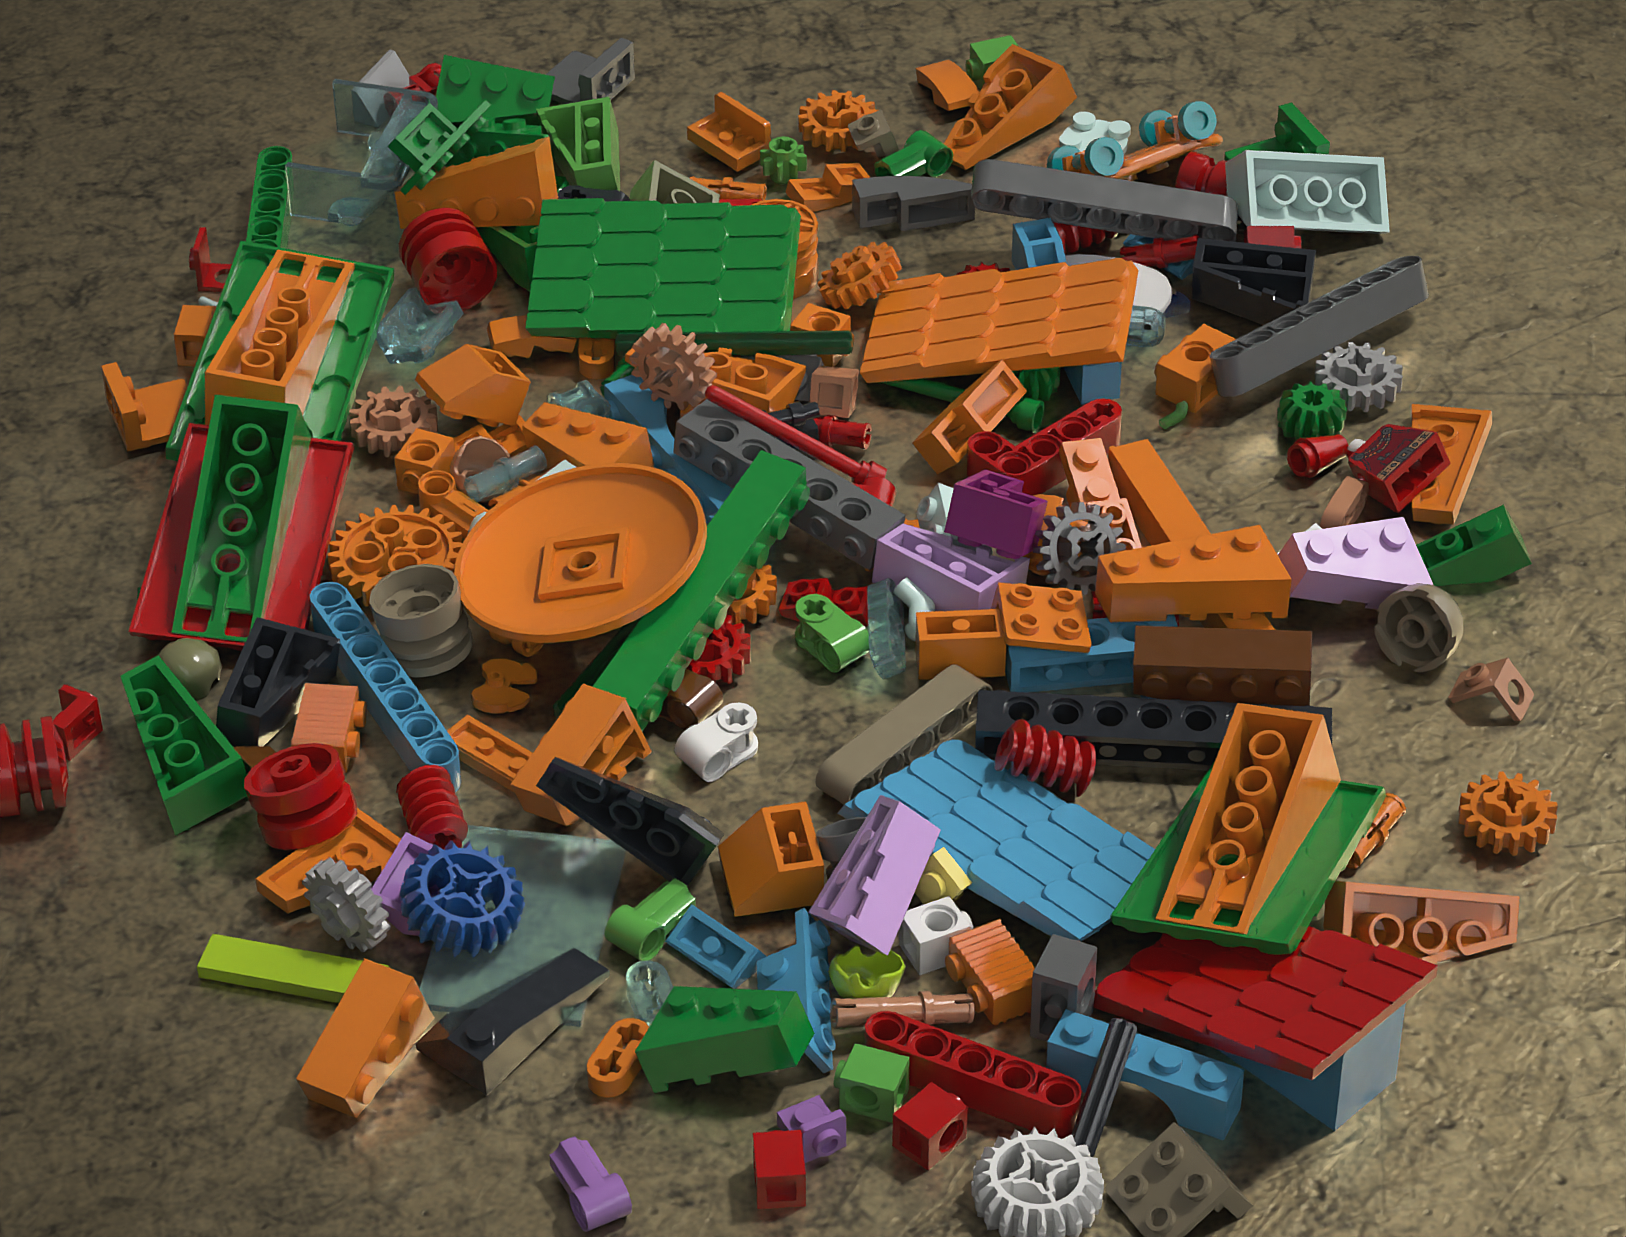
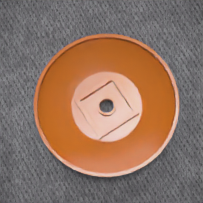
[454,463,707,643]

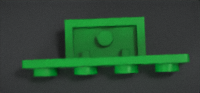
[387,100,491,195]
[445,117,550,167]

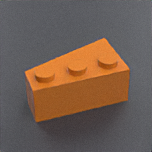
[510,684,652,826]

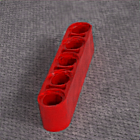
[865,1011,1082,1139]

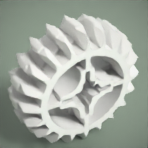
[971,1126,1104,1237]

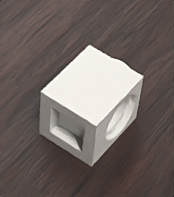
[899,896,973,975]

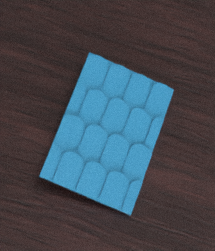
[838,739,1155,942]

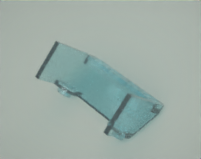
[285,79,438,226]

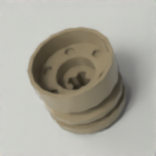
[369,564,473,677]

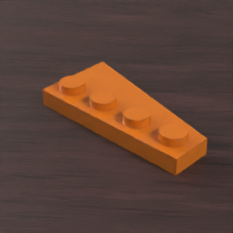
[1412,404,1492,525]

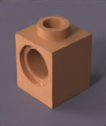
[810,365,859,418]

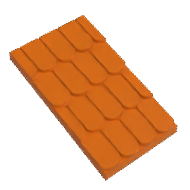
[860,258,1139,383]

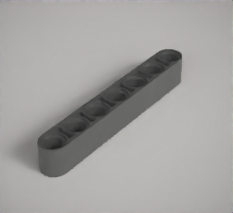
[971,159,1238,242]
[1209,256,1429,397]

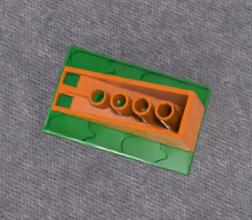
[166,241,394,461]
[1110,703,1386,955]

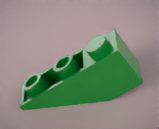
[1416,504,1532,586]

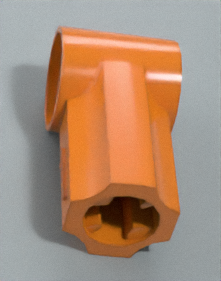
[418,470,489,539]

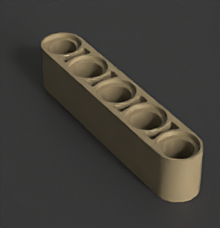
[815,665,993,805]

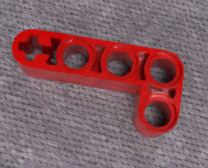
[967,398,1122,496]

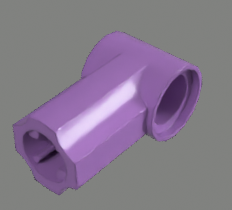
[549,1136,632,1232]

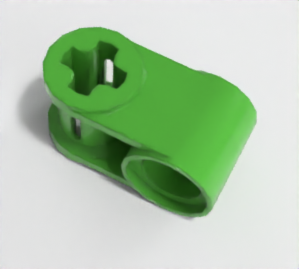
[795,594,872,673]

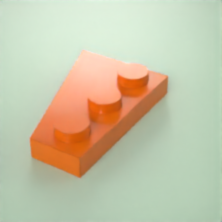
[256,808,401,914]

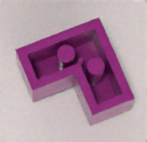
[944,469,1048,559]

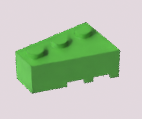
[536,97,620,191]

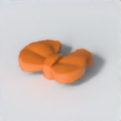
[471,659,538,714]

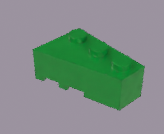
[434,55,555,128]
[635,986,815,1093]

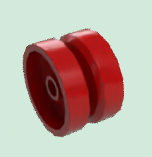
[244,743,357,850]

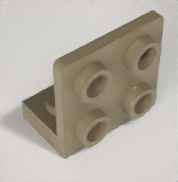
[1105,1122,1253,1237]

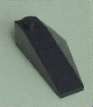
[536,757,725,886]
[415,948,610,1096]

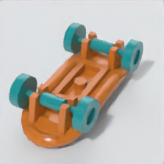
[1047,101,1223,181]

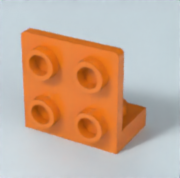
[101,362,188,452]
[990,582,1092,653]

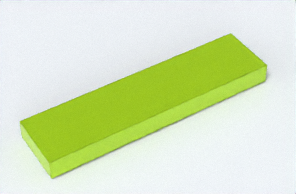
[197,934,389,1003]

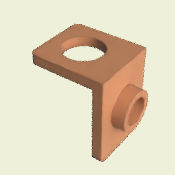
[1448,657,1534,722]

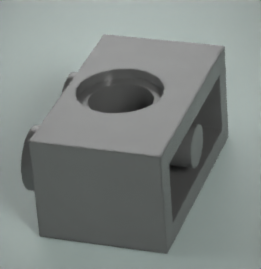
[1030,934,1097,1042]

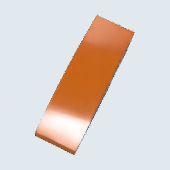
[912,360,1027,474]

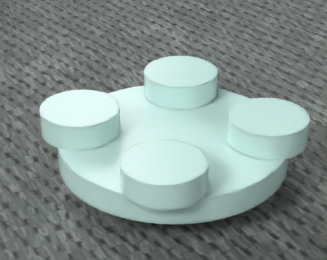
[1059,112,1131,154]

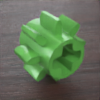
[760,136,807,184]

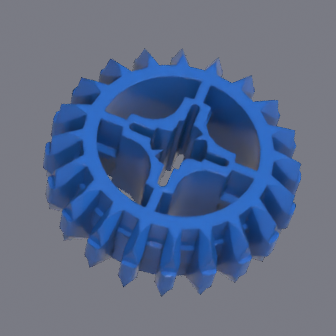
[399,840,525,958]

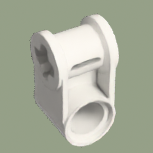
[674,702,758,782]

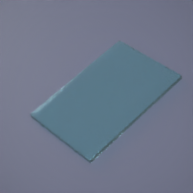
[420,825,626,1027]

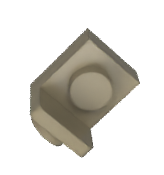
[848,109,899,159]

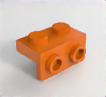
[687,92,771,172]

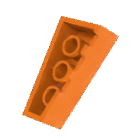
[395,136,558,229]

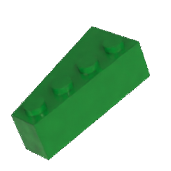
[120,655,247,836]

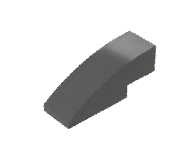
[852,176,975,231]

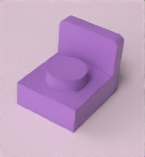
[777,1095,846,1163]

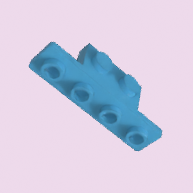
[757,908,836,1073]

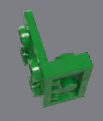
[1224,102,1330,161]

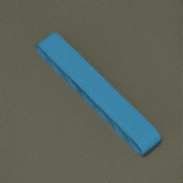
[310,582,461,793]

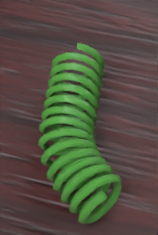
[1159,401,1188,429]

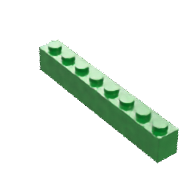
[593,450,810,731]

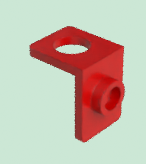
[189,227,232,292]

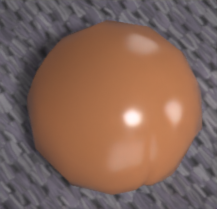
[450,436,513,504]

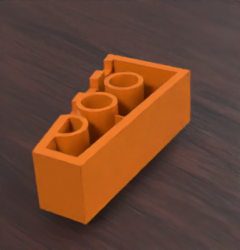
[1095,525,1292,622]

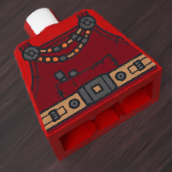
[1347,424,1451,513]

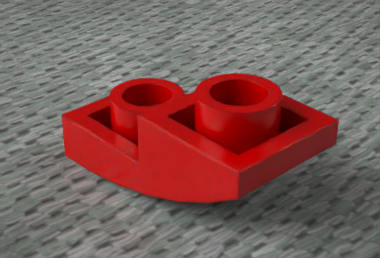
[779,578,877,627]

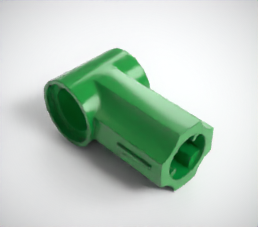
[874,130,953,178]

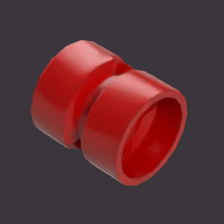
[1175,151,1227,196]

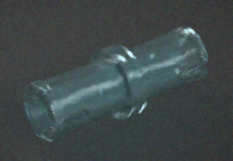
[464,445,547,502]

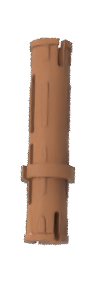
[830,991,975,1029]

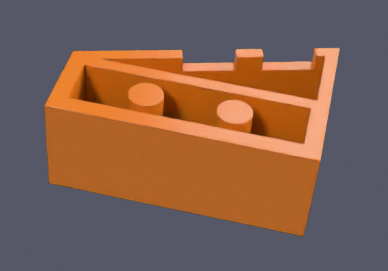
[522,402,654,473]
[296,958,434,1118]

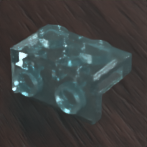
[376,288,464,364]

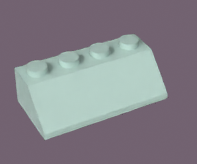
[1225,150,1390,234]

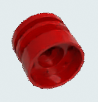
[398,207,497,313]
[0,716,69,818]

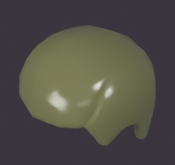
[158,638,222,700]

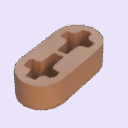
[1320,476,1369,529]

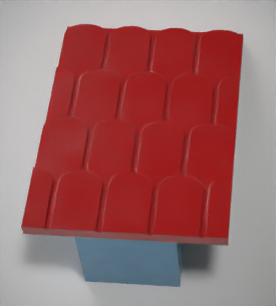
[1094,926,1438,1131]

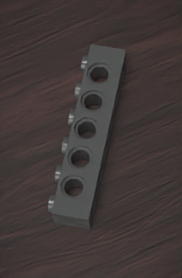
[673,399,905,570]

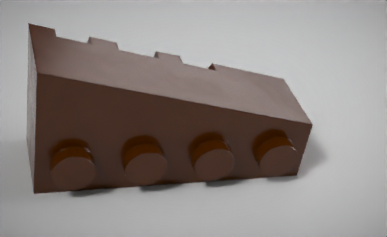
[1133,625,1312,706]

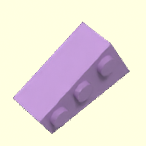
[1278,517,1433,610]
[872,524,1030,611]
[808,795,941,956]

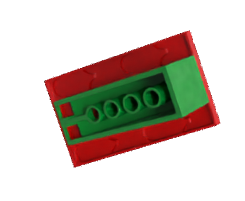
[128,395,354,651]

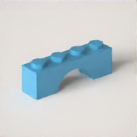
[1046,1009,1244,1141]

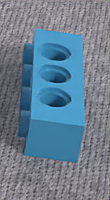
[1005,614,1178,693]

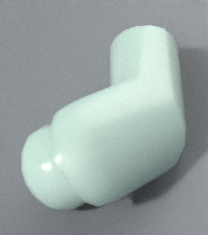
[893,577,935,641]

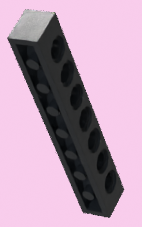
[975,690,1332,771]

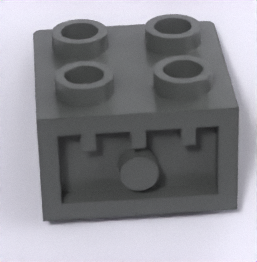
[546,38,635,104]

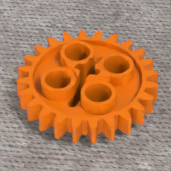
[328,505,463,607]

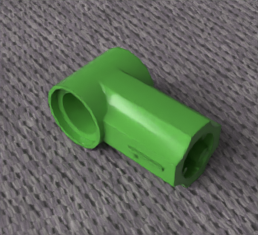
[604,878,696,963]

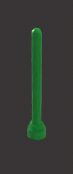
[877,378,1045,433]

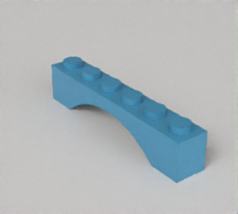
[1012,218,1122,405]
[602,375,733,525]

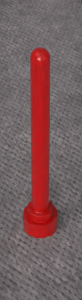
[705,385,887,484]

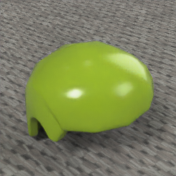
[828,945,906,999]

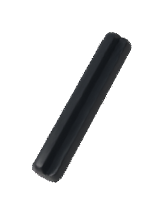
[1071,1018,1137,1157]

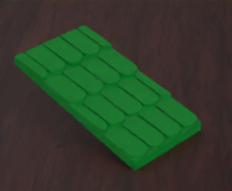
[525,198,801,339]

